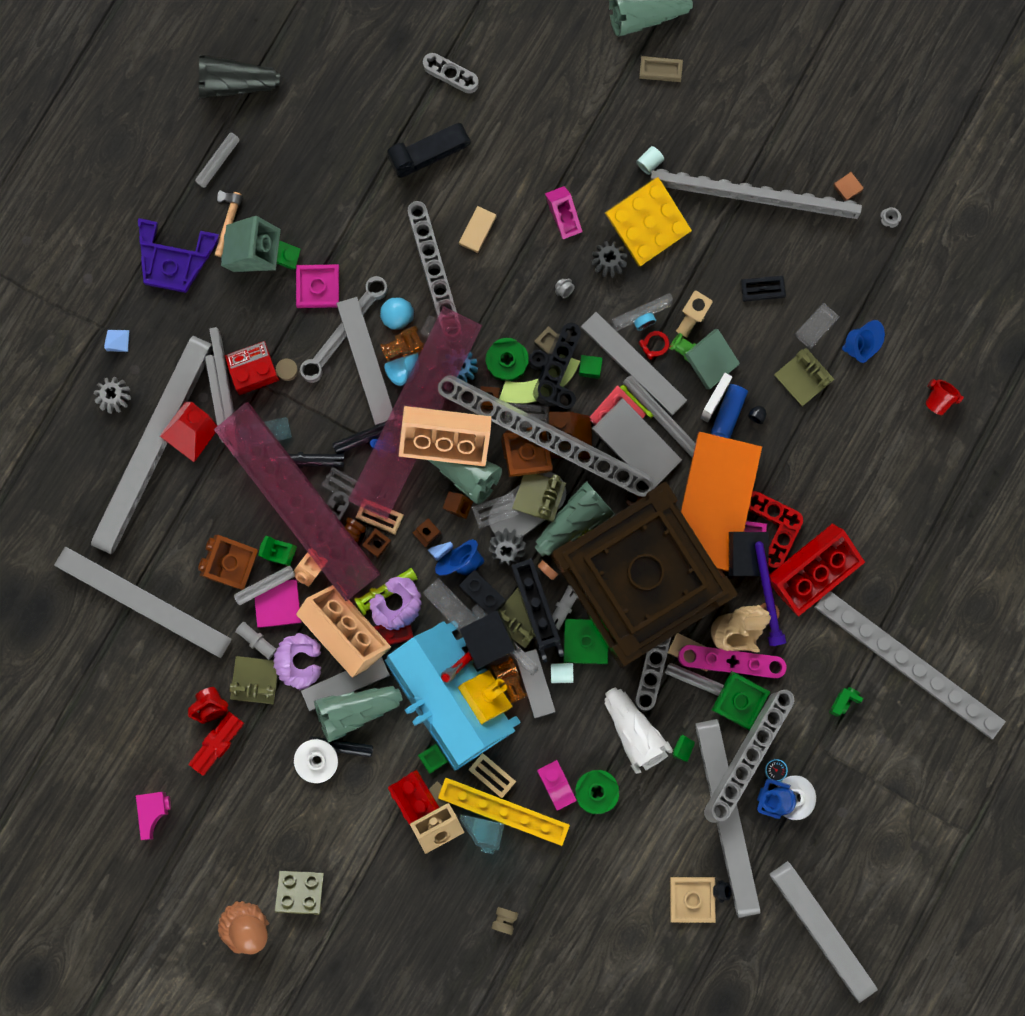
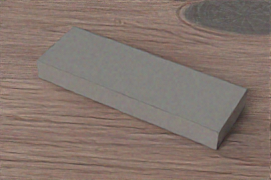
[515,649,556,718]

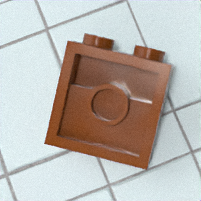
[501,427,553,477]
[198,535,258,590]

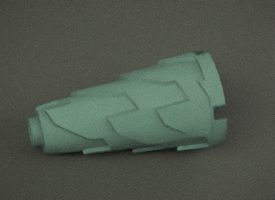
[609,0,693,37]
[428,460,502,505]
[535,481,615,557]
[314,686,403,742]

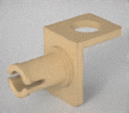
[676,291,713,338]

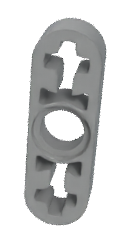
[423,53,478,93]

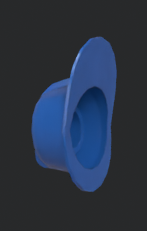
[842,320,885,363]
[435,539,484,576]

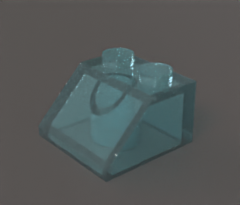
[460,815,505,854]

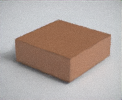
[833,172,864,201]

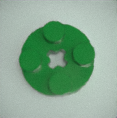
[486,338,528,381]
[575,770,619,814]

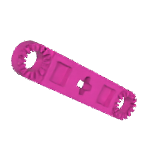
[678,645,787,679]

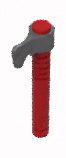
[441,651,473,683]

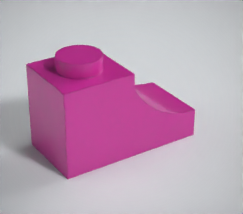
[545,186,582,239]
[537,760,577,811]
[136,792,171,840]

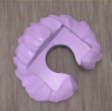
[369,577,422,630]
[273,633,321,690]

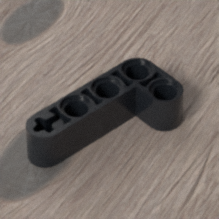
[387,123,471,178]
[533,323,581,412]

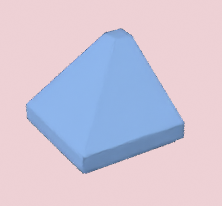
[104,330,129,352]
[428,542,453,561]

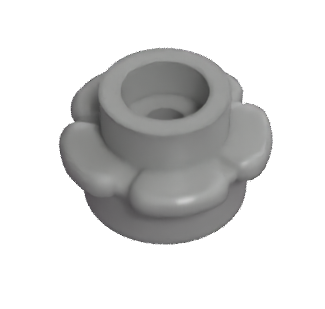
[880,207,901,228]
[555,279,575,298]

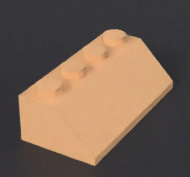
[296,584,391,678]

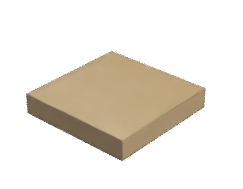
[670,877,716,923]

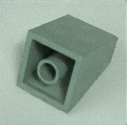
[221,216,281,272]

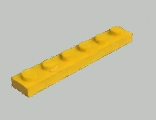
[438,778,570,846]

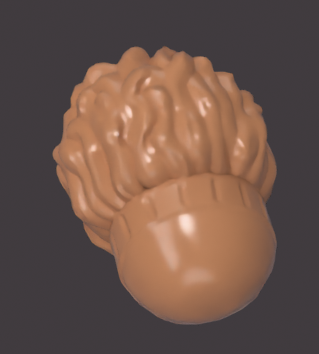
[218,901,269,954]

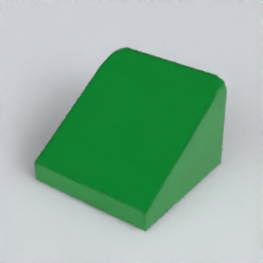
[579,355,602,379]
[672,735,695,762]

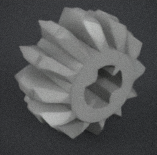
[94,377,131,414]

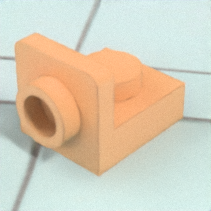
[294,547,329,587]

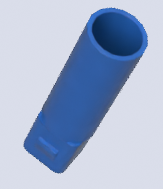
[711,384,748,439]

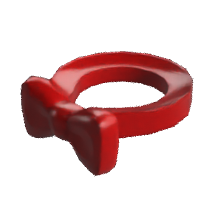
[638,331,669,360]

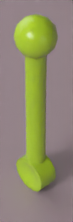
[620,385,654,418]

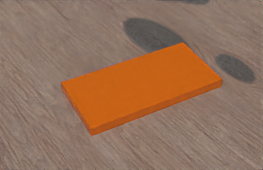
[681,432,762,572]

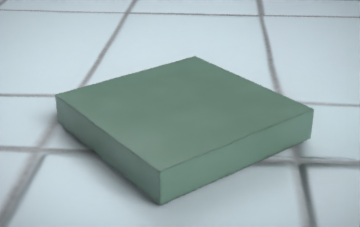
[684,329,740,389]

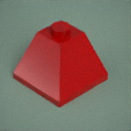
[160,402,218,462]

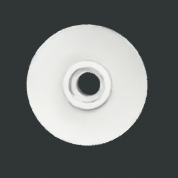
[294,739,338,783]
[777,776,816,820]

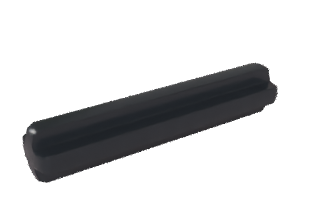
[333,421,394,454]
[309,736,373,757]

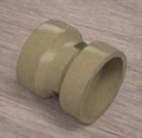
[491,907,519,935]

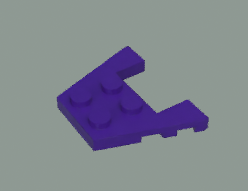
[138,218,220,293]

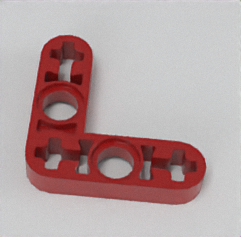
[748,491,803,569]

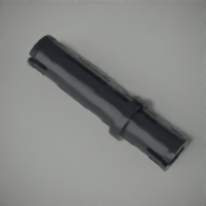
[279,452,344,469]

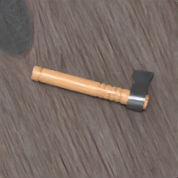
[215,190,243,257]

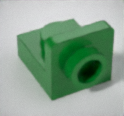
[829,687,863,717]

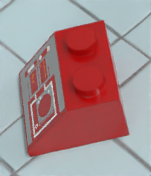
[225,341,279,395]

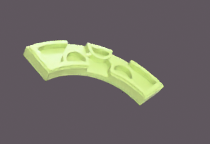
[499,354,580,405]

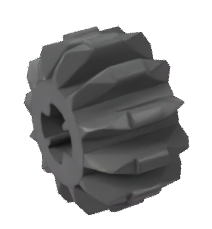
[591,241,627,278]
[489,528,526,566]

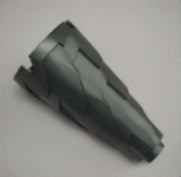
[199,55,280,98]

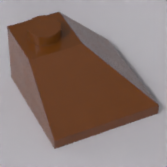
[549,412,592,459]

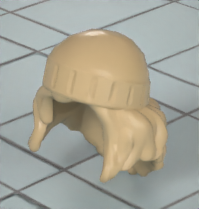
[711,605,771,653]

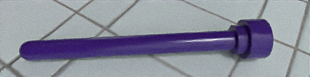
[755,541,787,646]

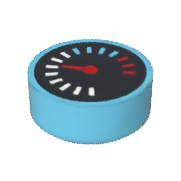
[634,313,656,330]
[765,759,788,781]

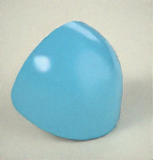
[384,353,419,386]

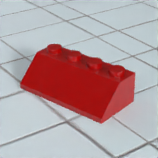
[769,523,865,617]

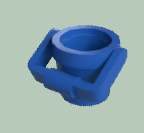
[757,778,796,819]

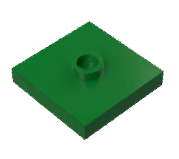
[564,619,608,664]
[712,671,770,731]

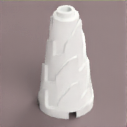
[604,687,673,774]

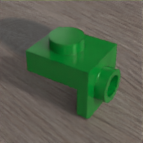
[276,240,301,270]
[258,536,297,566]

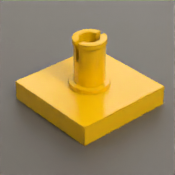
[458,670,513,725]

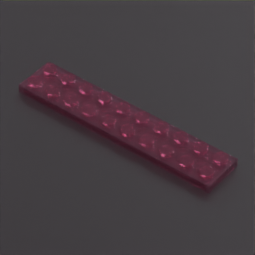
[348,306,482,519]
[214,402,381,601]

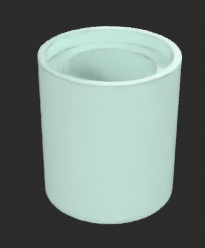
[636,146,664,175]
[551,663,573,683]

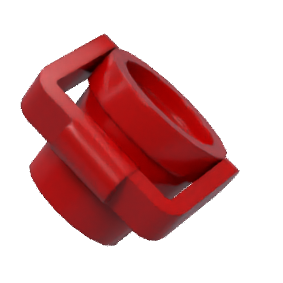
[926,379,964,415]
[188,687,228,724]

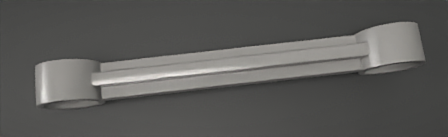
[300,276,388,383]

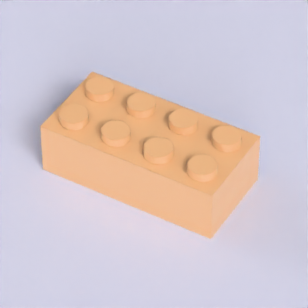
[399,406,492,467]

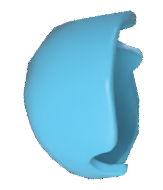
[380,298,414,330]

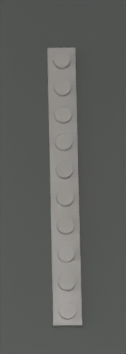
[650,169,862,219]
[814,591,1006,740]

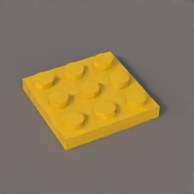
[605,177,692,266]

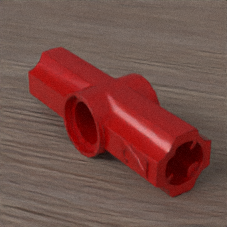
[188,712,245,776]

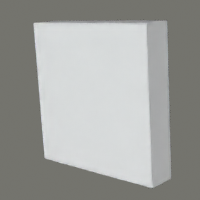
[700,373,732,422]

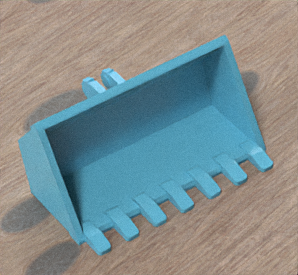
[384,621,520,771]

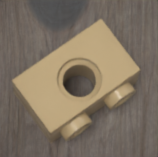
[410,803,465,854]

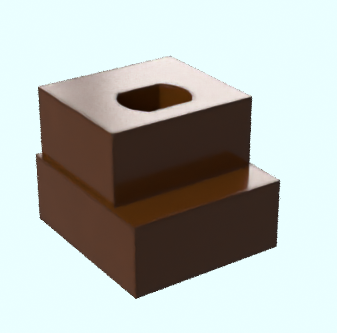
[480,386,500,410]
[442,492,473,519]
[412,518,442,548]
[362,528,391,558]

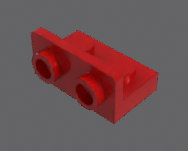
[388,770,440,825]

